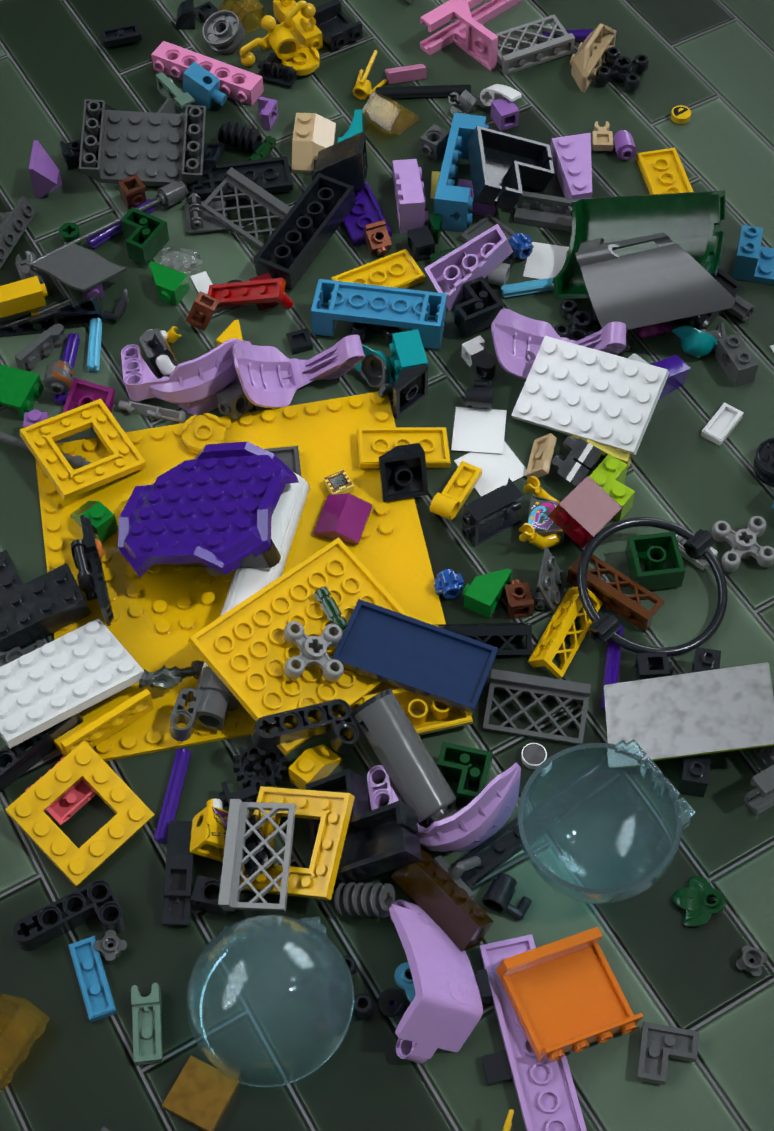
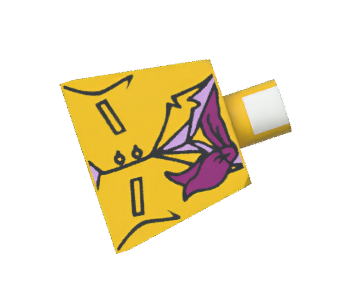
[190,799,229,862]

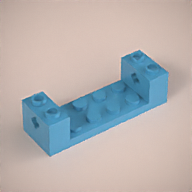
[434,113,489,232]
[732,225,774,286]
[311,279,447,349]

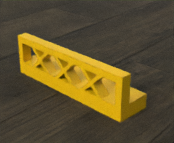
[528,586,603,678]
[54,687,153,757]

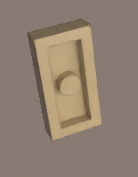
[526,433,557,478]

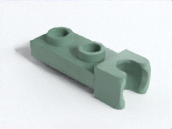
[156,72,195,114]
[131,983,163,1066]

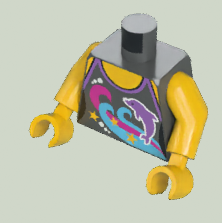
[519,476,565,550]

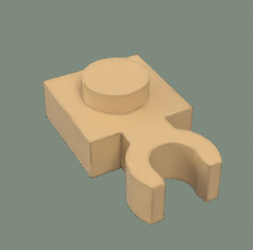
[592,121,613,151]

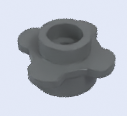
[94,930,127,962]
[736,945,768,977]

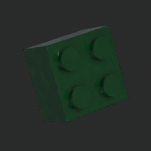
[625,531,686,590]

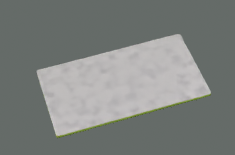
[604,662,774,766]

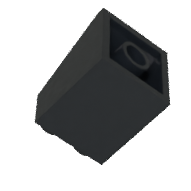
[312,132,368,190]

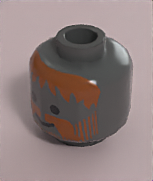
[43,360,75,394]

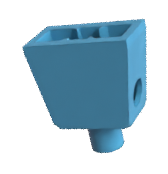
[182,62,227,110]

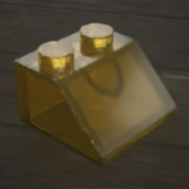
[217,0,265,34]
[363,91,420,135]

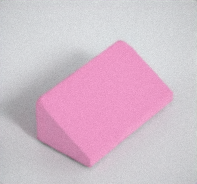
[385,64,426,84]

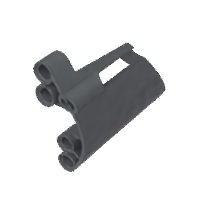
[575,233,736,352]

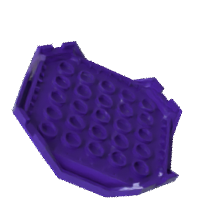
[118,441,299,578]

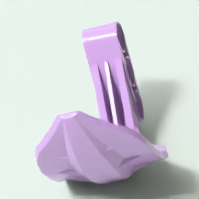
[491,309,626,380]
[233,335,365,409]
[121,338,252,415]
[367,762,521,852]

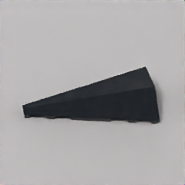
[0,294,103,338]

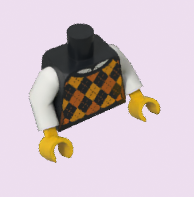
[139,326,182,378]

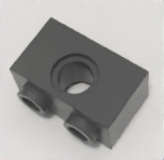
[714,333,759,387]

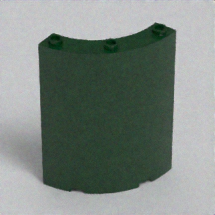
[552,190,726,299]

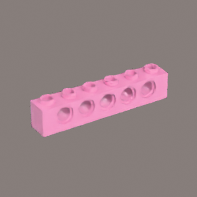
[151,41,264,106]

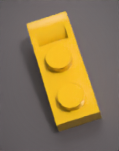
[430,461,482,521]

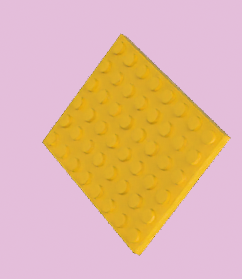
[188,537,408,756]

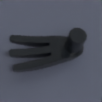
[103,288,129,322]

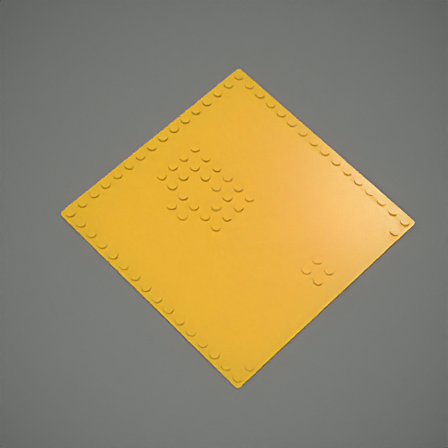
[35,391,446,761]

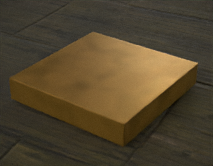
[162,1055,240,1131]

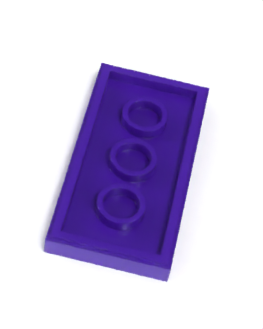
[342,180,392,247]

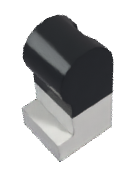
[461,335,496,380]

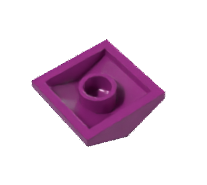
[62,378,115,429]
[314,493,372,545]

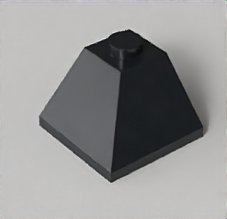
[379,443,428,502]

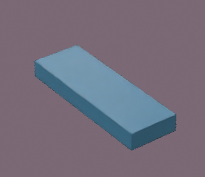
[68,936,117,1022]

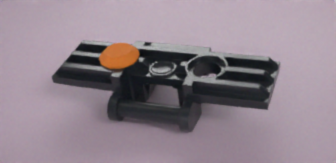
[71,515,114,626]

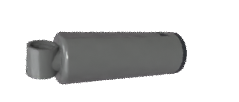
[352,689,458,827]

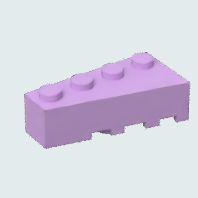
[551,133,592,211]
[392,159,428,234]
[424,224,513,311]

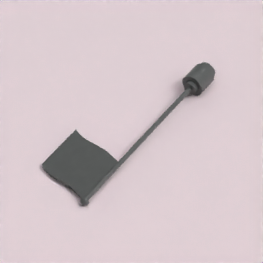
[25,181,188,292]

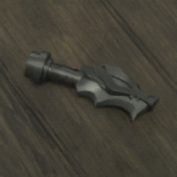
[139,660,204,691]

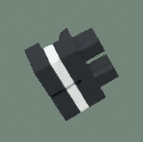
[551,436,608,487]

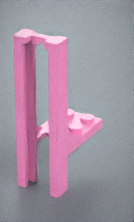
[420,0,523,71]

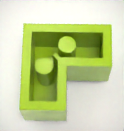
[589,454,635,521]

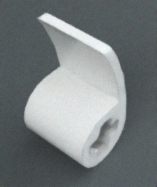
[480,84,522,106]

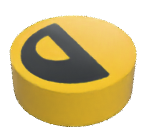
[671,105,691,124]

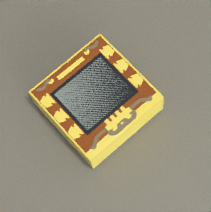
[323,469,354,495]

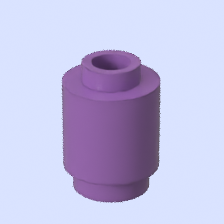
[613,130,637,160]

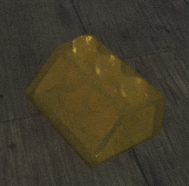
[0,993,50,1092]

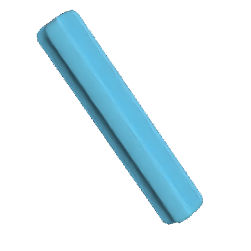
[501,277,554,298]
[87,318,102,372]

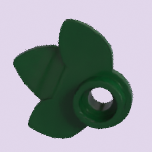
[671,876,726,927]

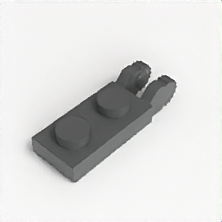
[15,323,67,371]

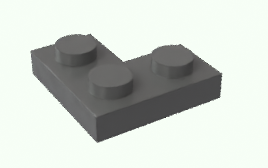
[636,1022,699,1085]

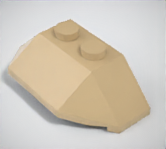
[570,23,617,93]
[292,113,336,173]

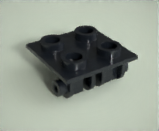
[258,53,298,87]

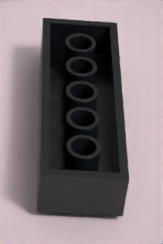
[253,173,356,290]

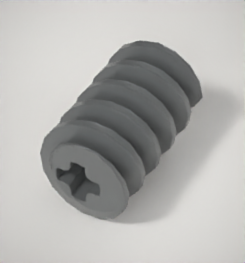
[334,882,396,918]

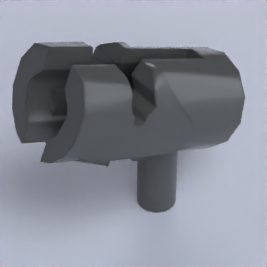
[15,251,45,284]

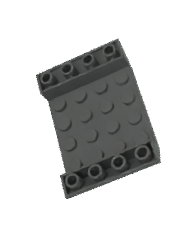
[79,99,206,186]

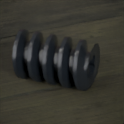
[218,119,262,152]

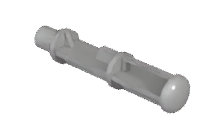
[118,400,186,424]

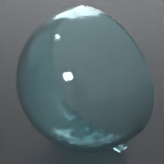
[518,739,696,904]
[186,915,354,1087]

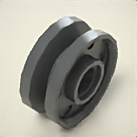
[202,10,246,54]

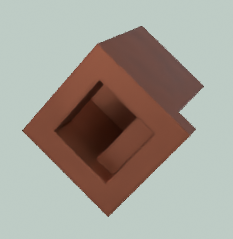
[118,174,147,210]
[363,220,392,256]
[186,291,219,331]
[504,579,535,620]

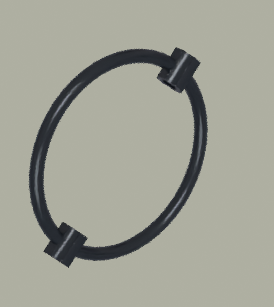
[577,517,728,657]

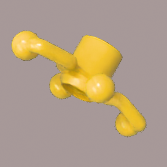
[239,0,316,67]

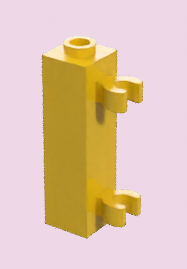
[273,0,323,50]
[0,276,48,318]

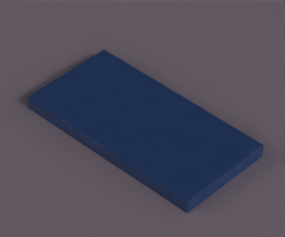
[332,599,498,714]

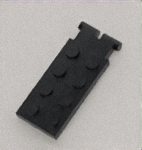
[190,156,293,199]

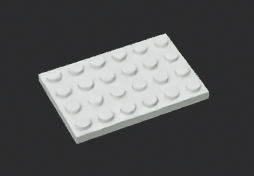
[511,336,669,455]
[0,618,144,748]

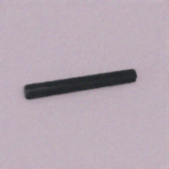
[375,84,471,99]

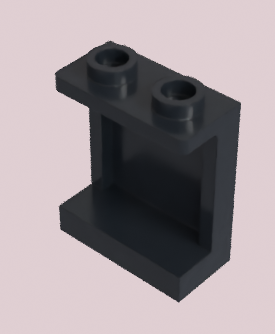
[313,0,363,52]

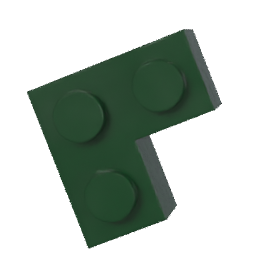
[120,207,169,266]
[437,742,493,808]

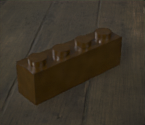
[391,849,494,951]

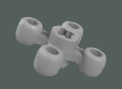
[711,516,774,573]
[283,621,344,682]

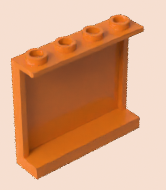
[496,927,643,1063]

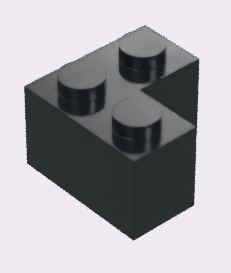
[454,276,503,337]

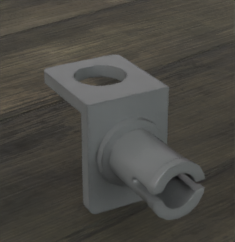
[448,89,487,115]

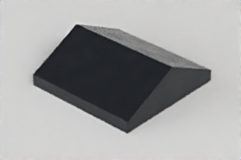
[393,364,428,419]

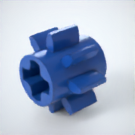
[509,233,534,259]
[434,569,464,599]

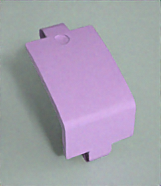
[389,900,483,1063]

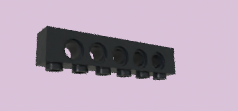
[678,647,721,797]

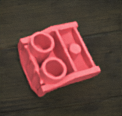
[25,756,97,826]

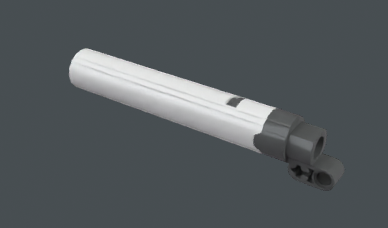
[170,472,309,741]

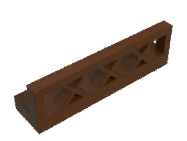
[567,554,664,632]

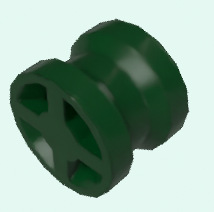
[59,222,82,246]

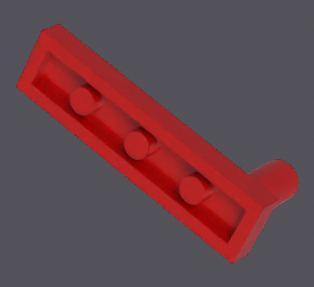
[207,278,293,310]

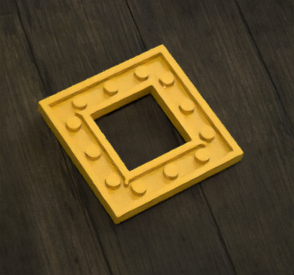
[20,398,146,501]
[5,740,155,887]
[241,786,355,900]

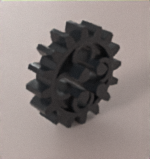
[233,741,289,788]

